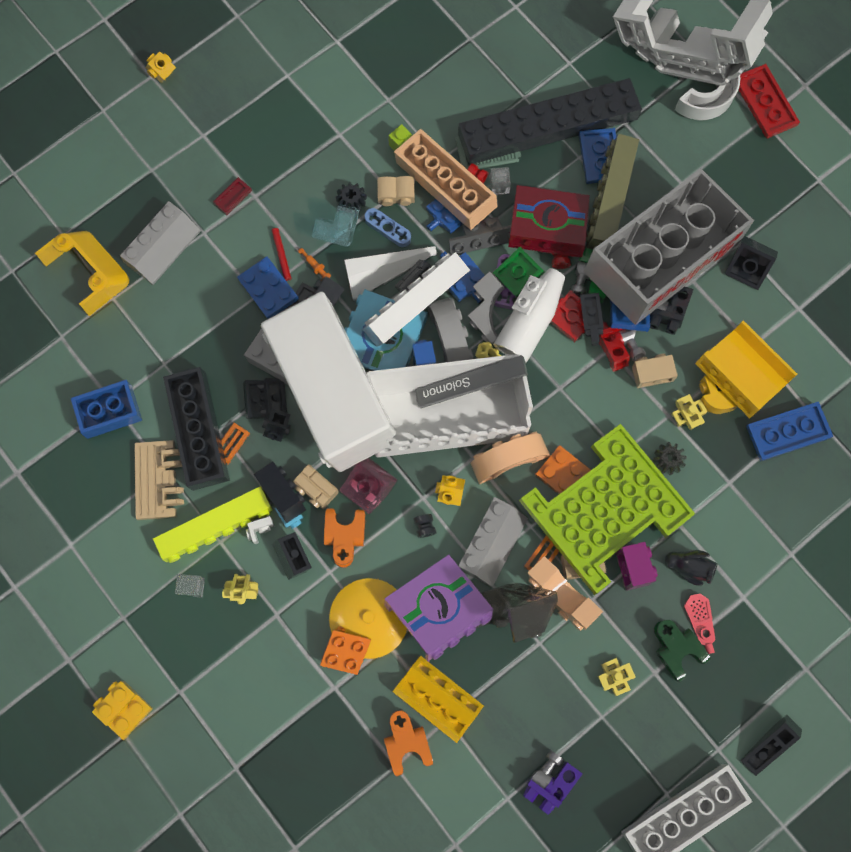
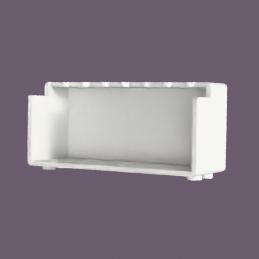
[261,292,396,472]
[367,354,533,457]

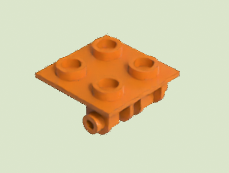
[320,626,371,675]

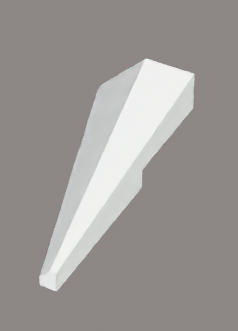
[344,246,437,301]

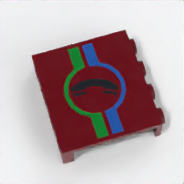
[508,185,590,258]

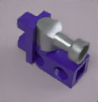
[523,750,582,814]

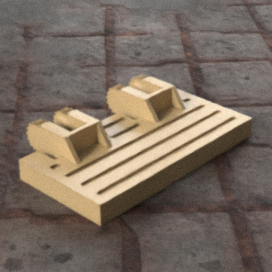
[135,440,184,520]

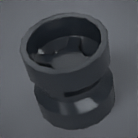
[413,514,437,538]

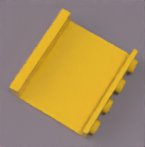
[695,320,797,419]

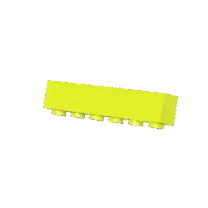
[153,486,273,563]

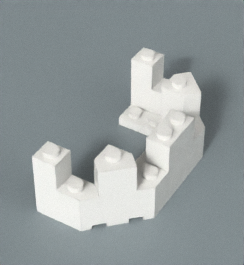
[613,0,773,86]

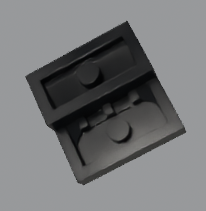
[243,378,287,419]

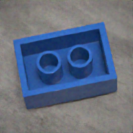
[71,380,143,439]

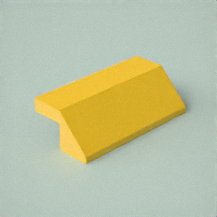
[392,656,484,743]

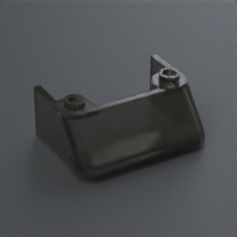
[476,583,558,643]

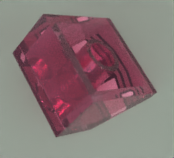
[339,458,398,514]

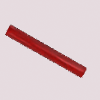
[271,228,292,281]

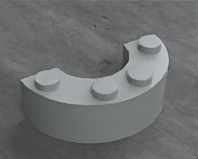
[427,297,473,362]

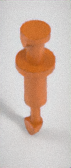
[298,248,331,278]

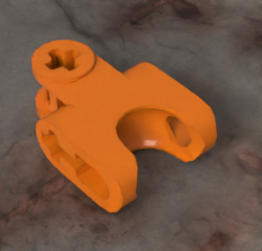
[324,508,365,568]
[384,710,433,777]

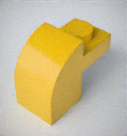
[699,375,738,414]

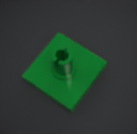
[493,247,545,298]

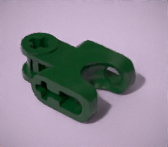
[654,620,710,683]

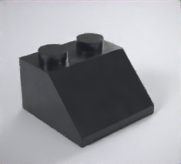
[725,236,778,290]

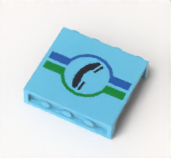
[345,289,428,371]

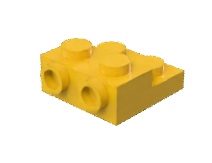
[92,681,153,740]

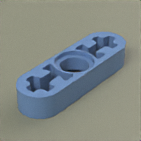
[365,208,411,247]

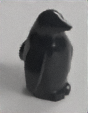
[665,550,718,586]

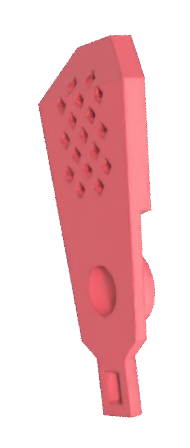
[684,593,715,654]

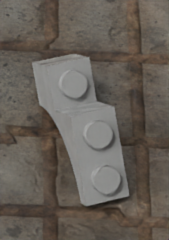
[468,272,505,344]

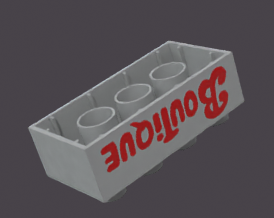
[583,169,754,325]

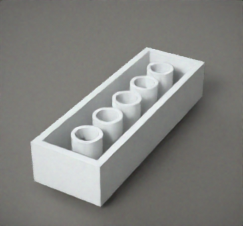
[362,252,470,347]
[621,764,752,852]

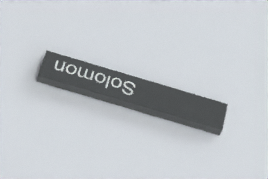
[415,355,528,409]

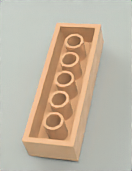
[394,129,497,230]

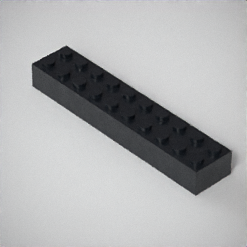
[458,78,642,165]

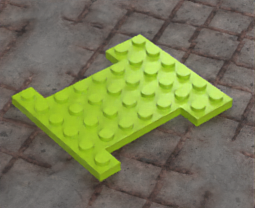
[519,424,695,595]

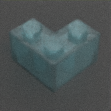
[312,204,360,247]

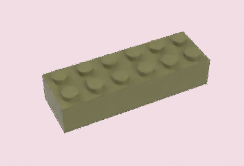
[585,133,640,250]

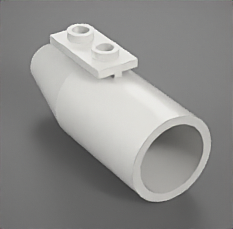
[493,268,565,364]

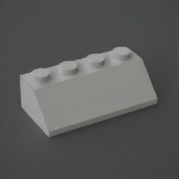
[120,201,201,285]
[458,497,528,587]

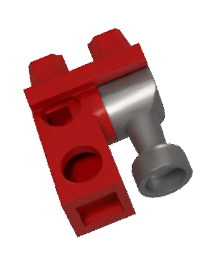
[599,322,646,372]

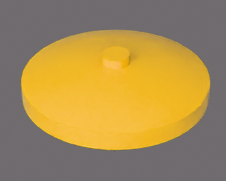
[329,578,407,659]

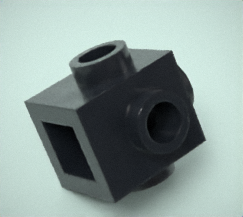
[262,408,291,442]

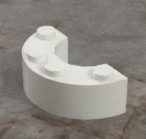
[675,75,740,120]

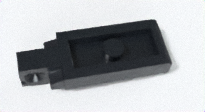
[580,293,604,346]

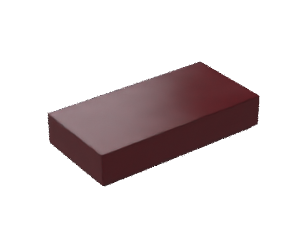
[213,177,252,216]

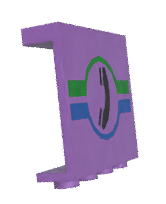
[385,555,493,662]

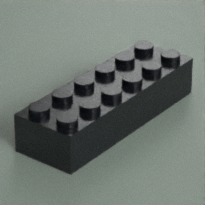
[163,367,230,491]

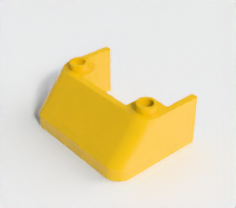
[35,231,129,316]

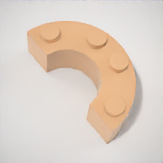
[471,431,550,485]
[528,556,603,631]

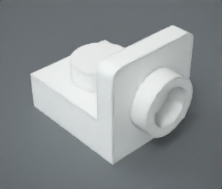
[246,516,274,544]

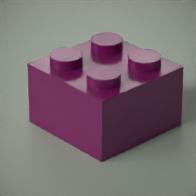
[616,542,658,591]

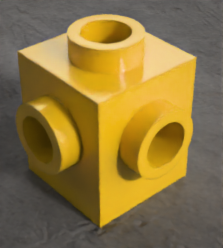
[145,52,176,83]
[435,475,465,506]

